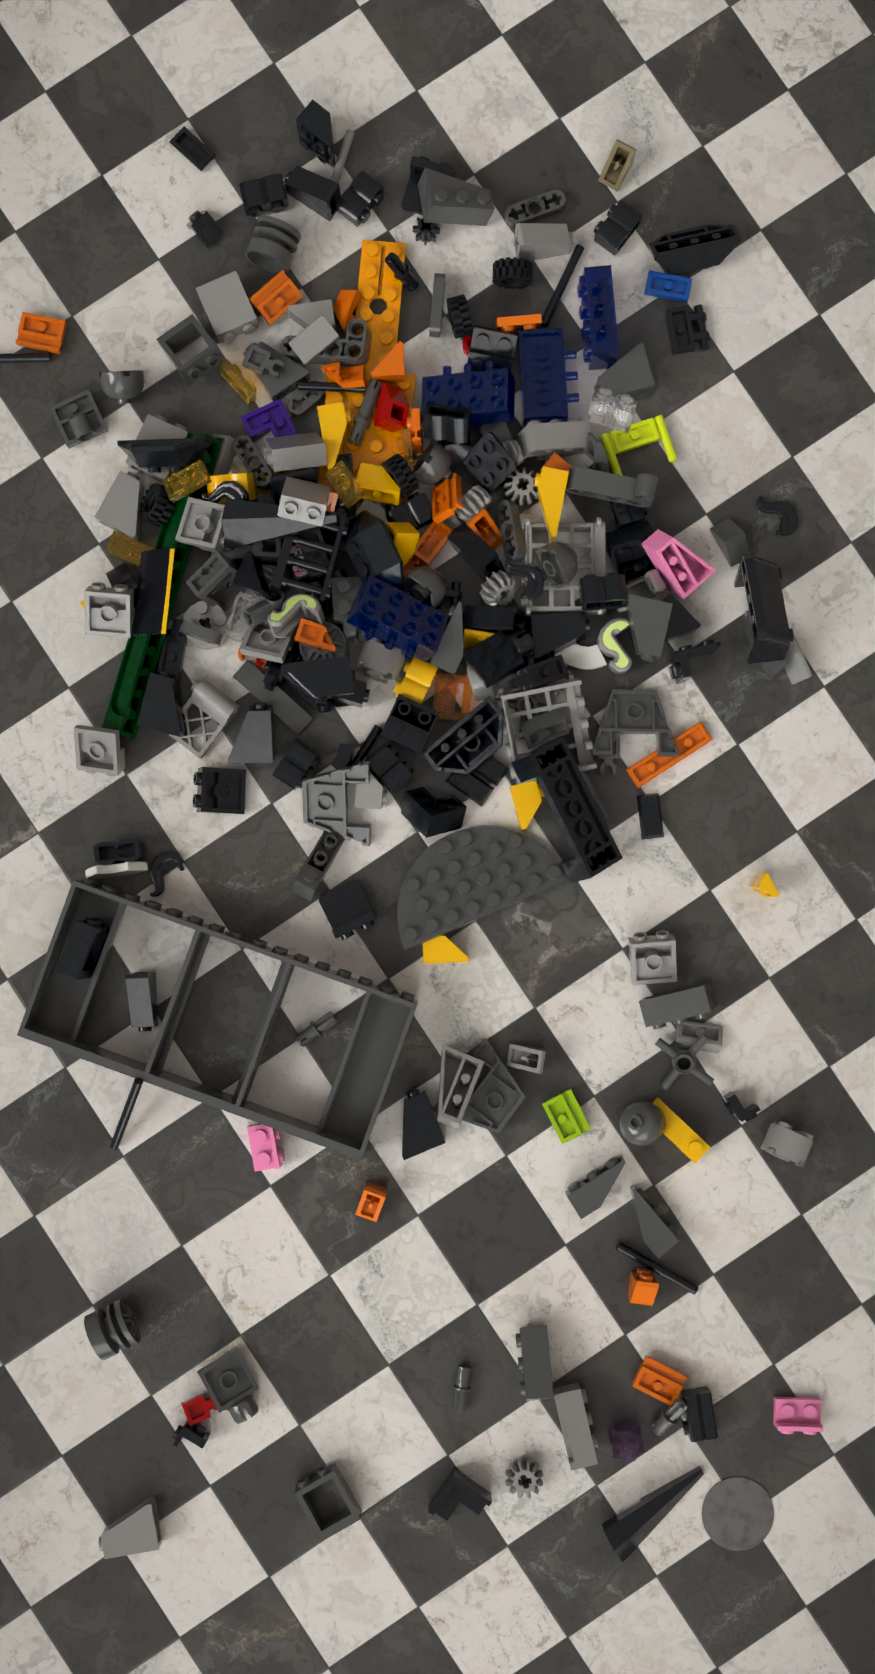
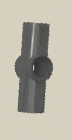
[243,580,309,628]

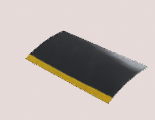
[132,549,175,636]

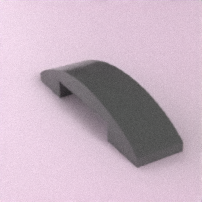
[233,660,313,735]

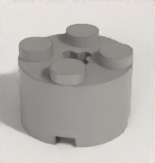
[183,601,230,650]
[354,637,405,684]
[761,1121,814,1167]

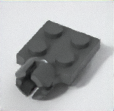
[330,577,379,642]
[197,1347,259,1424]

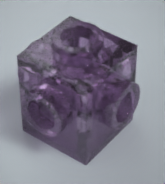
[608,1423,645,1462]

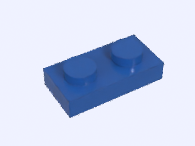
[644,270,692,303]

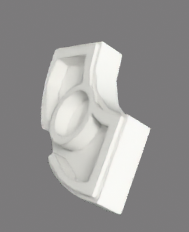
[554,643,607,670]
[85,861,148,878]

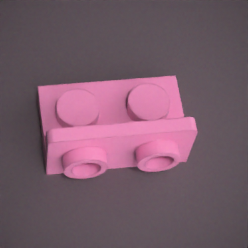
[247,1124,285,1172]
[773,1396,823,1435]

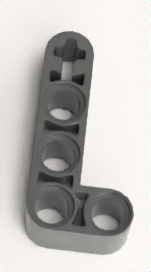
[280,318,372,367]
[566,467,658,508]

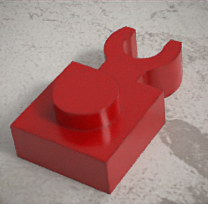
[181,1393,217,1426]

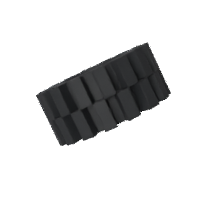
[492,257,533,289]
[446,294,473,339]
[381,454,419,498]
[140,483,176,527]

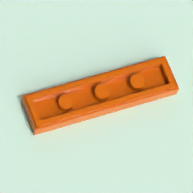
[626,721,713,789]

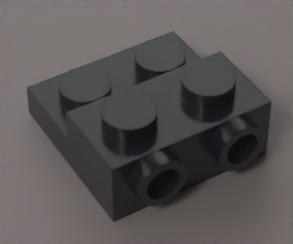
[466,325,518,385]
[193,767,246,814]

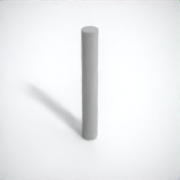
[331,130,355,184]

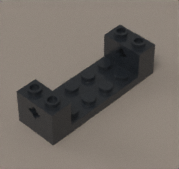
[511,737,623,883]

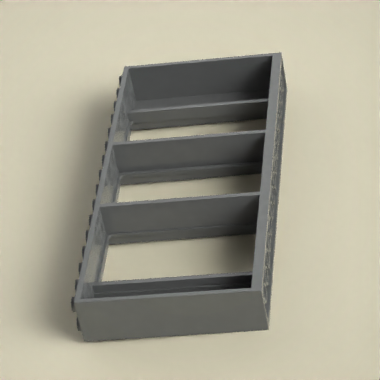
[17,877,418,1160]

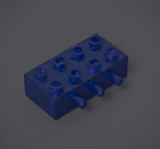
[577,265,619,370]
[517,328,579,426]
[421,361,515,426]
[347,574,449,663]

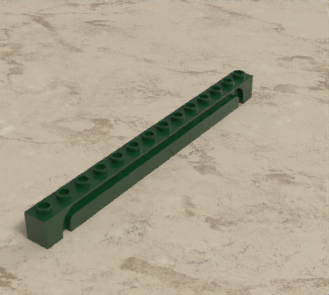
[102,433,222,739]

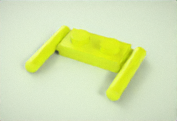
[600,415,677,475]

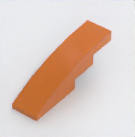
[392,521,452,604]

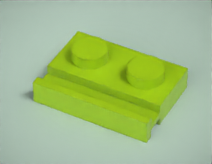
[542,1088,591,1144]

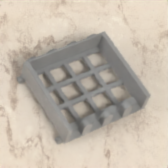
[520,517,606,615]
[496,674,597,785]

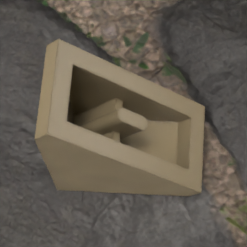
[598,139,637,191]

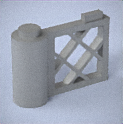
[167,679,240,759]

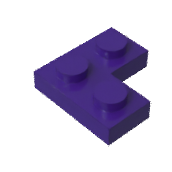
[241,398,297,439]

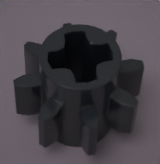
[413,217,440,245]

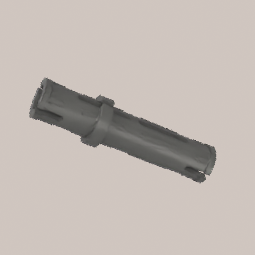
[347,379,382,447]

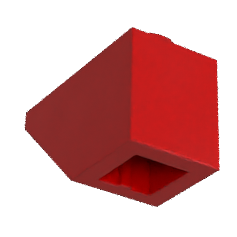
[374,382,409,433]

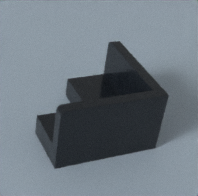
[401,787,467,838]
[428,1467,492,1521]

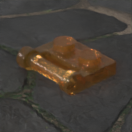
[432,673,472,721]

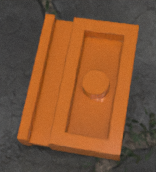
[249,270,303,325]
[15,312,67,354]
[495,314,542,332]
[407,408,424,453]
[431,473,463,524]
[632,1355,688,1405]

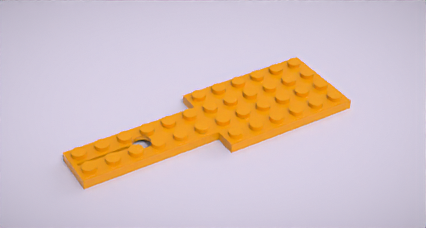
[318,240,416,505]

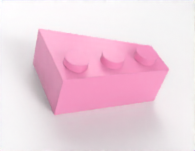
[641,529,716,600]

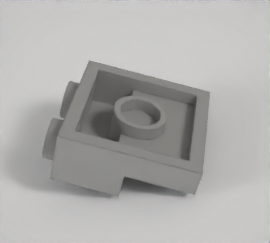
[175,497,226,553]
[85,582,134,638]
[239,620,298,663]
[74,725,126,776]
[628,930,677,985]

